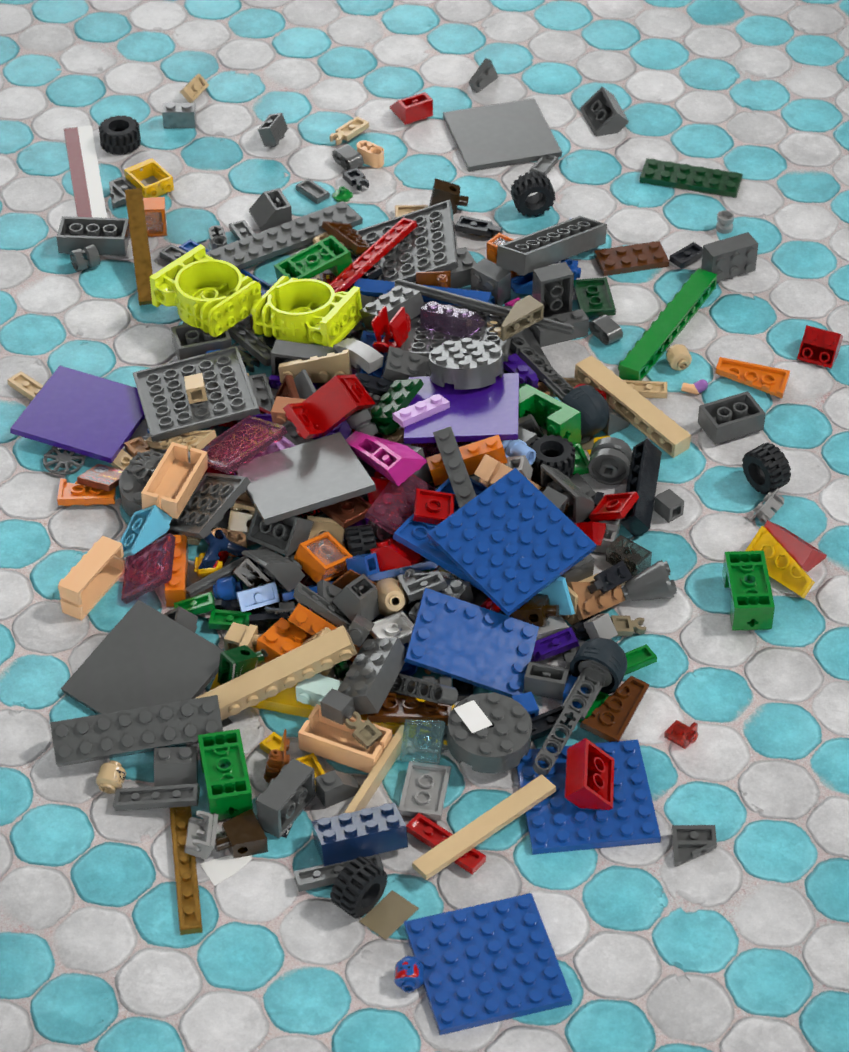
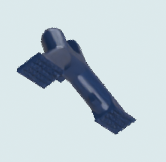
[198,530,250,569]

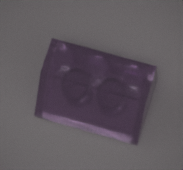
[420,301,485,338]

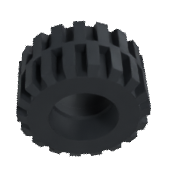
[99,115,141,155]
[510,171,556,217]
[529,435,575,481]
[742,443,791,495]
[344,524,377,556]
[330,857,388,918]

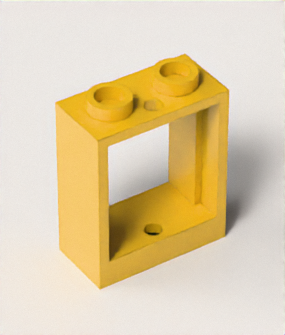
[124,158,174,198]

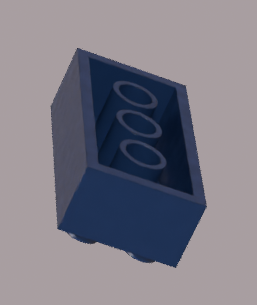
[311,803,408,866]

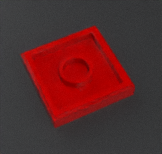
[413,488,455,525]
[589,492,639,522]

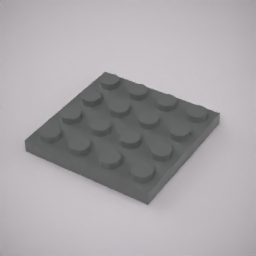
[167,472,251,539]

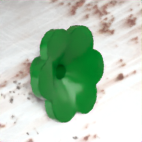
[332,186,353,202]

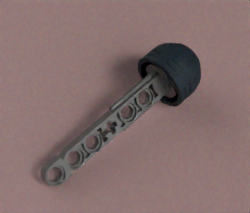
[510,337,610,437]
[532,638,627,775]

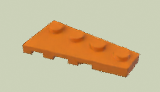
[715,357,790,399]

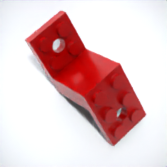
[283,374,375,439]

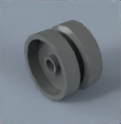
[588,437,632,485]

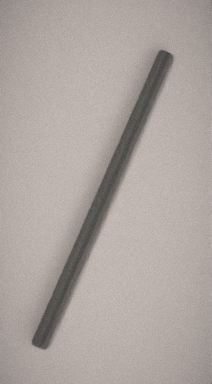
[394,279,575,335]
[186,494,369,597]

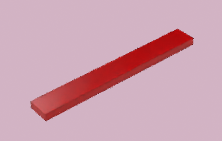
[329,217,417,293]

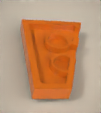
[57,478,116,506]

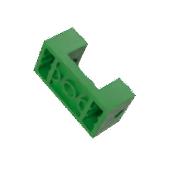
[274,235,352,281]
[519,384,581,446]
[722,551,775,631]
[198,729,253,820]

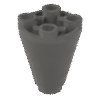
[621,560,677,601]

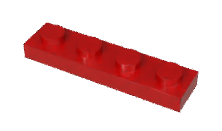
[406,813,486,875]

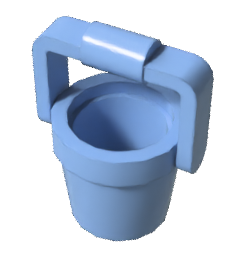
[502,439,536,465]

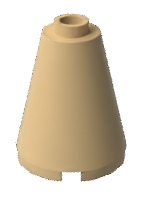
[376,578,409,617]

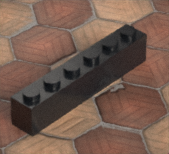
[620,439,662,537]

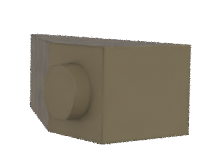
[501,295,544,341]

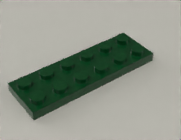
[639,159,743,198]

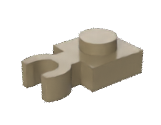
[610,615,647,636]
[345,711,383,750]

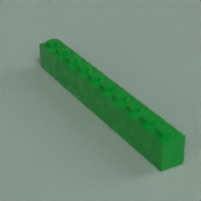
[618,268,717,381]

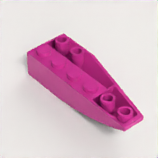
[346,431,427,486]

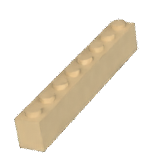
[574,355,691,458]
[196,625,358,720]

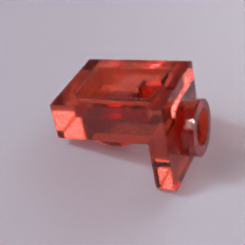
[664,720,698,749]

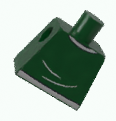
[217,645,264,685]

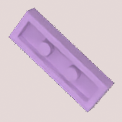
[392,394,450,428]

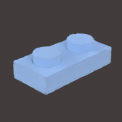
[236,582,280,612]

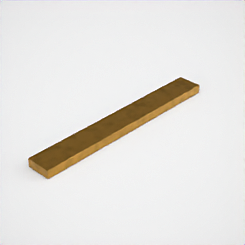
[125,188,153,305]
[169,806,203,935]

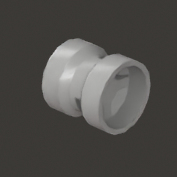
[716,210,734,234]

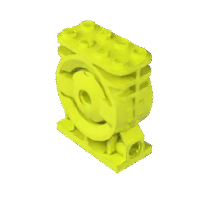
[150,244,261,337]
[251,276,362,347]

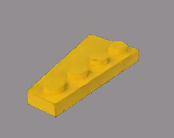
[745,526,815,598]

